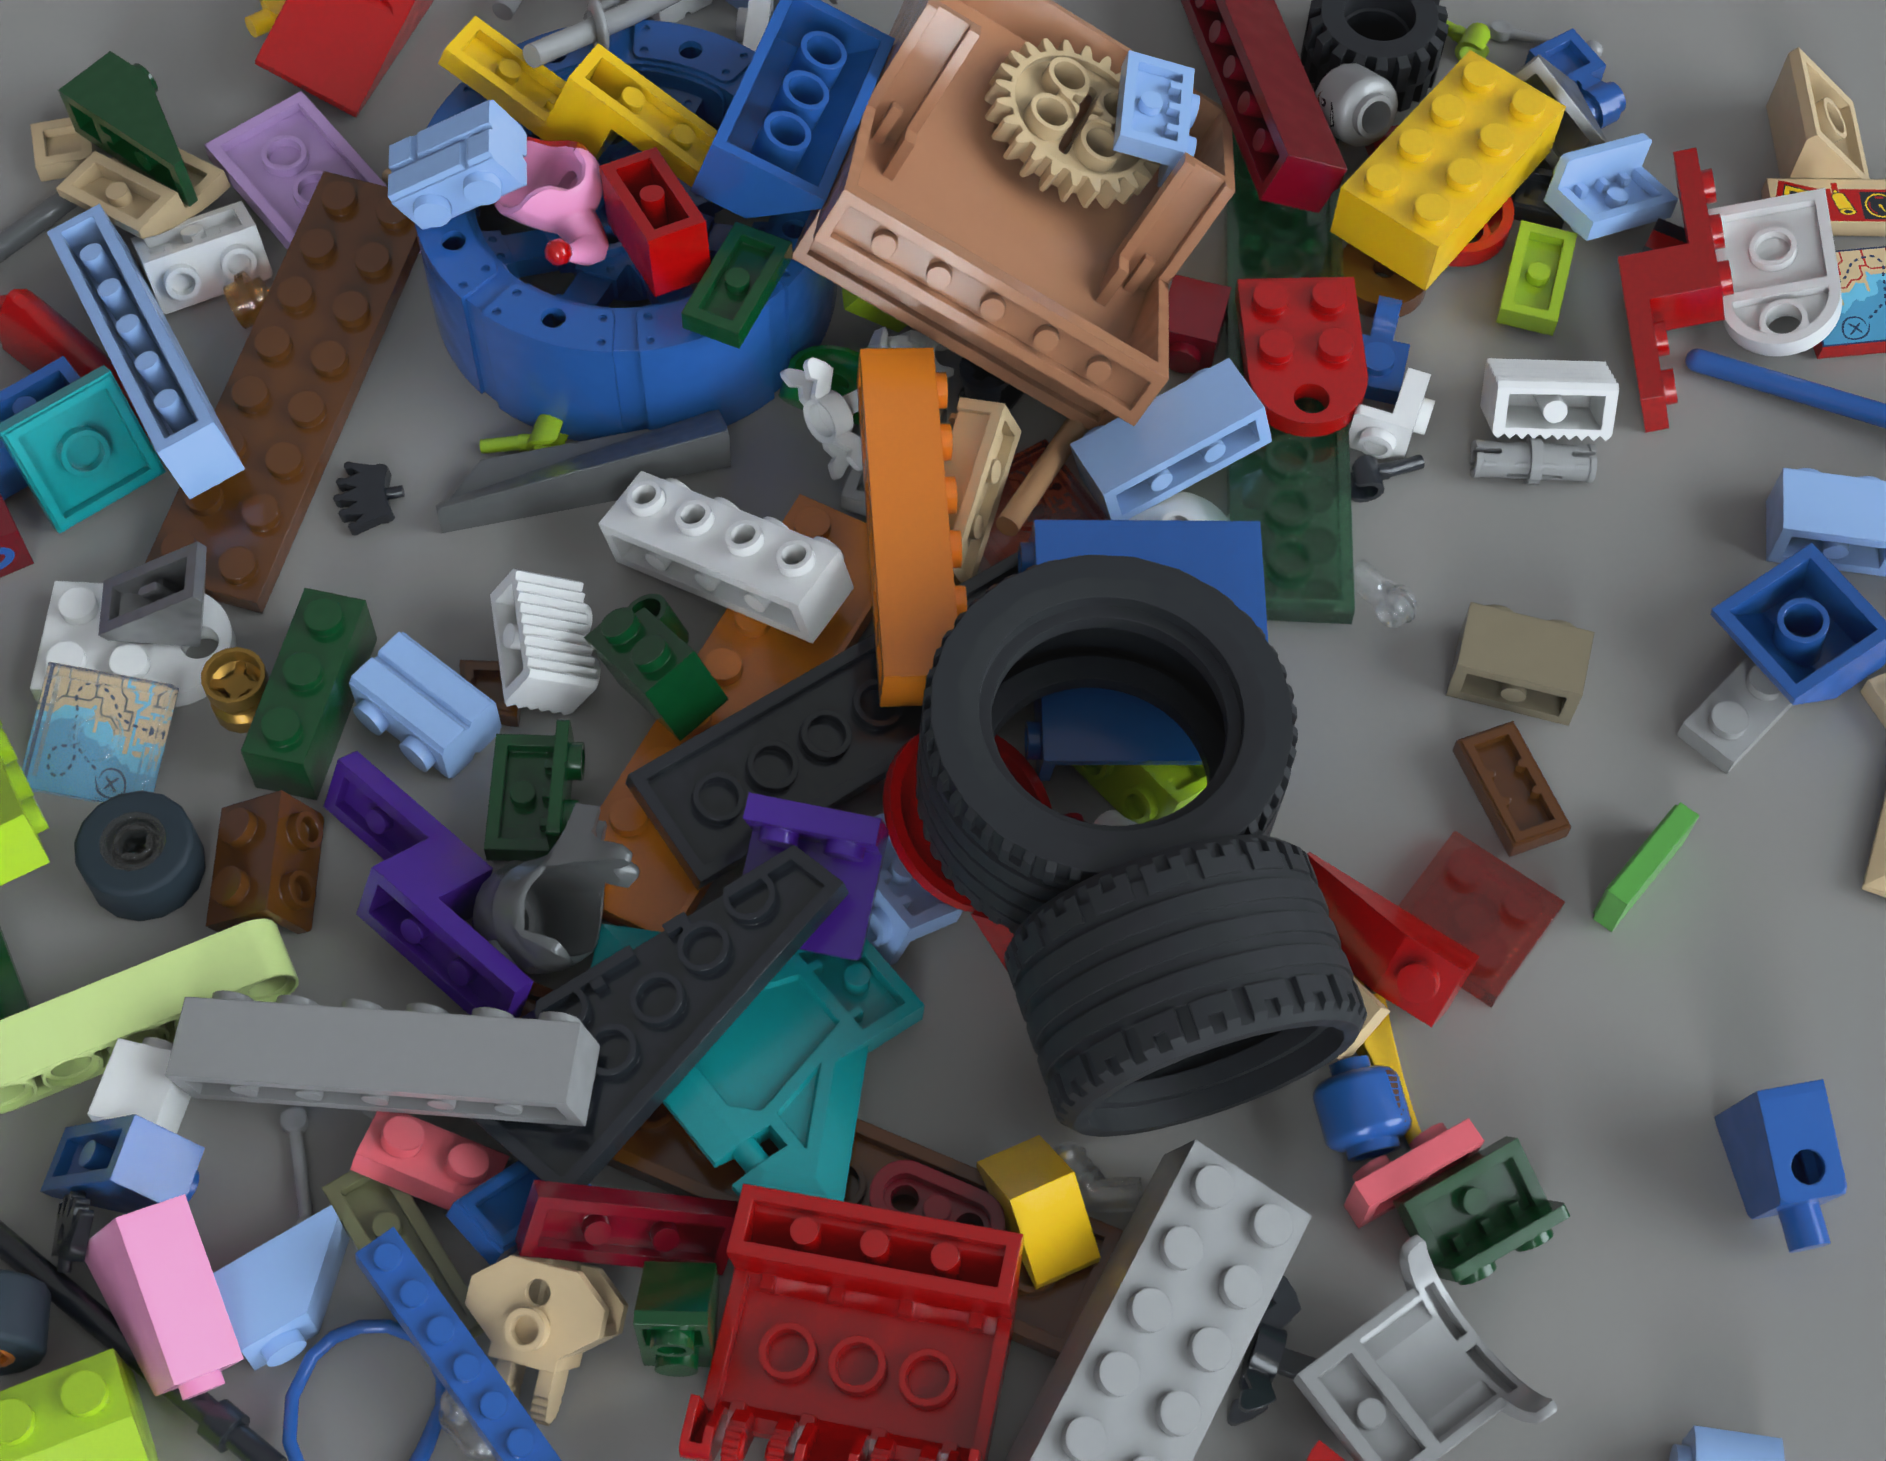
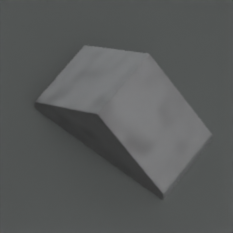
[1512,54,1607,170]
[98,541,207,647]

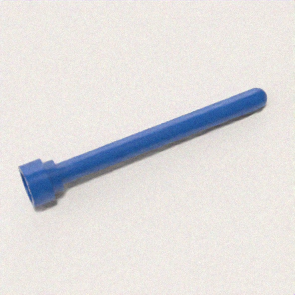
[1685,348,1886,429]

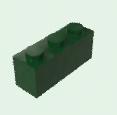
[241,588,377,800]

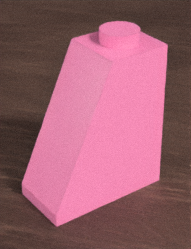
[85,1194,244,1400]

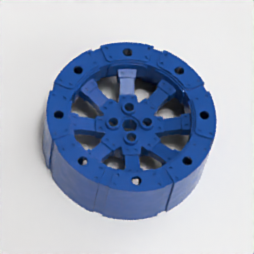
[414,20,837,441]

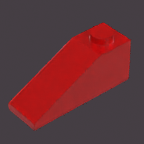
[1307,852,1480,1027]

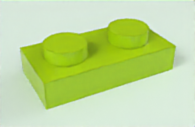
[1496,220,1578,336]

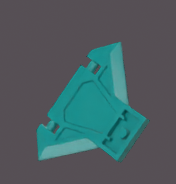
[591,924,925,1201]

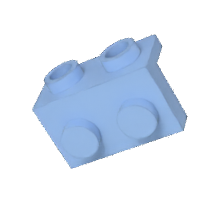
[1544,133,1678,241]

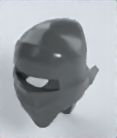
[472,803,640,974]

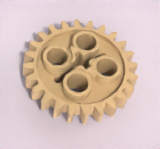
[984,38,1161,209]

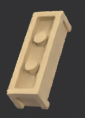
[944,397,1022,585]

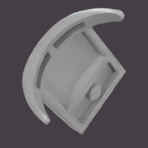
[1293,1235,1557,1461]

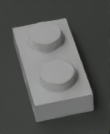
[1677,656,1793,774]

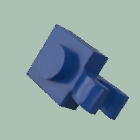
[1362,295,1410,405]

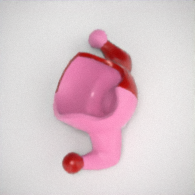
[494,137,609,266]

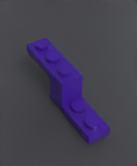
[323,751,534,1018]

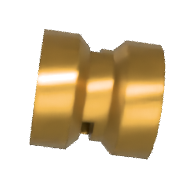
[201,647,269,734]

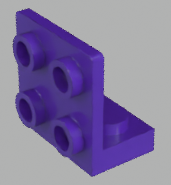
[742,792,889,961]

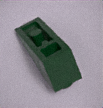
[58,51,198,207]

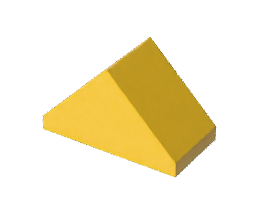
[976,1135,1101,1290]

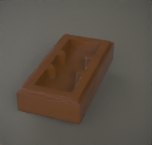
[1452,721,1571,857]

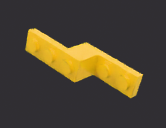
[438,15,717,187]

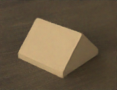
[1766,47,1870,179]

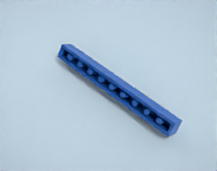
[355,1226,562,1461]

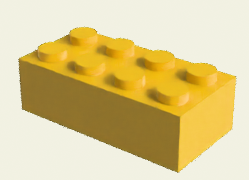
[1330,50,1566,291]

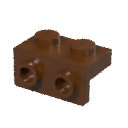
[206,790,324,934]

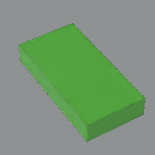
[1593,802,1700,932]

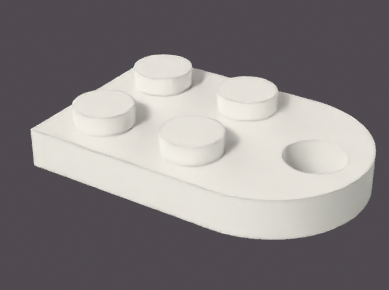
[1708,188,1842,356]
[30,581,237,708]

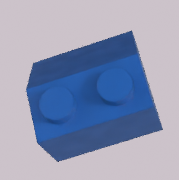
[1710,543,1886,705]

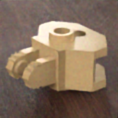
[465,1255,629,1426]

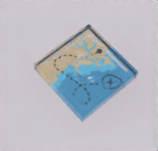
[22,662,179,804]

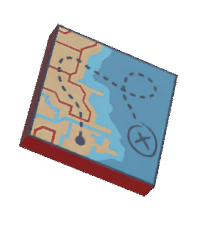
[1813,246,1886,359]

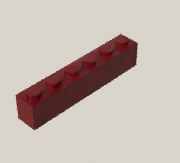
[1181,0,1348,213]

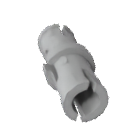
[1470,437,1597,485]

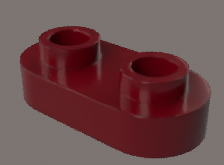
[869,1160,1005,1231]

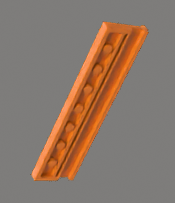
[599,494,873,932]

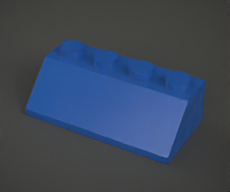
[690,0,895,219]

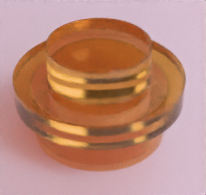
[223,271,269,329]

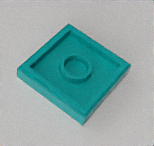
[0,365,166,534]

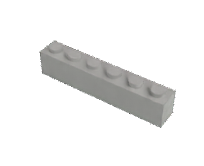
[165,990,600,1126]

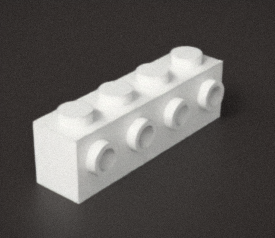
[598,471,854,644]

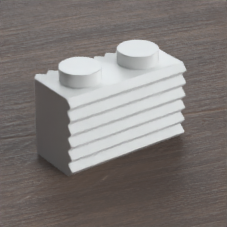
[1480,358,1619,441]
[490,569,601,716]

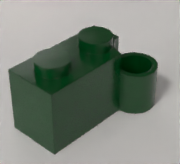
[584,593,729,741]

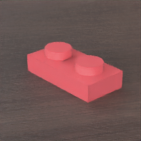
[350,1111,510,1211]
[1344,1118,1484,1228]

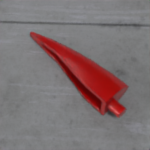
[0,289,151,442]

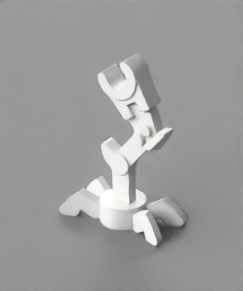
[780,327,954,480]

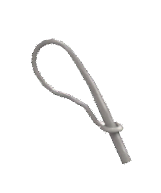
[523,0,681,68]

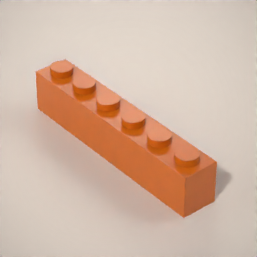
[857,347,967,707]

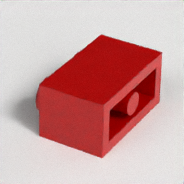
[599,147,711,297]

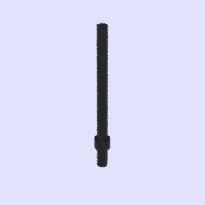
[0,1220,287,1461]

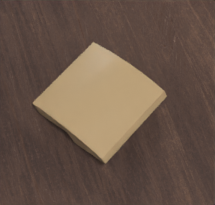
[56,148,231,239]

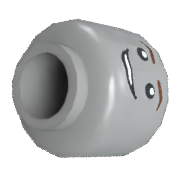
[1315,63,1398,147]

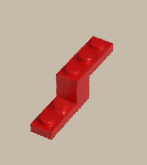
[1618,147,1734,433]

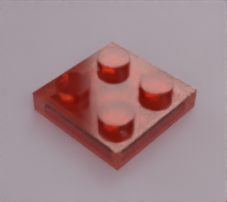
[1398,831,1565,1008]

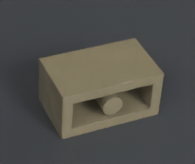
[1446,602,1595,726]

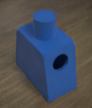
[1714,1079,1847,1253]

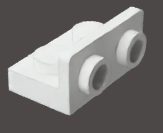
[130,201,273,314]

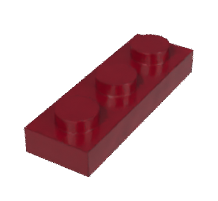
[515,1180,738,1275]

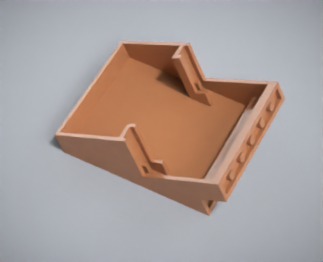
[792,0,1235,430]

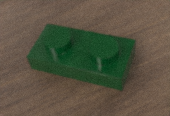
[681,222,793,349]

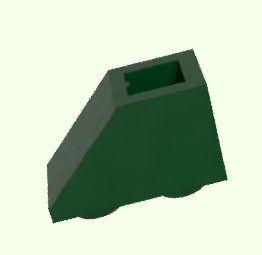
[633,1261,720,1377]

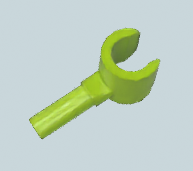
[1446,20,1491,61]
[479,414,568,454]

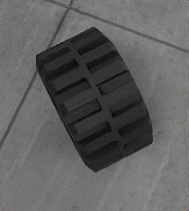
[1300,0,1449,112]

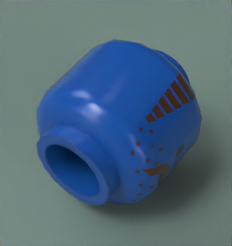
[1313,1055,1412,1162]

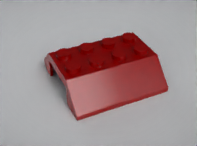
[679,1183,1024,1461]

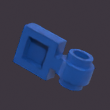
[1524,28,1626,129]

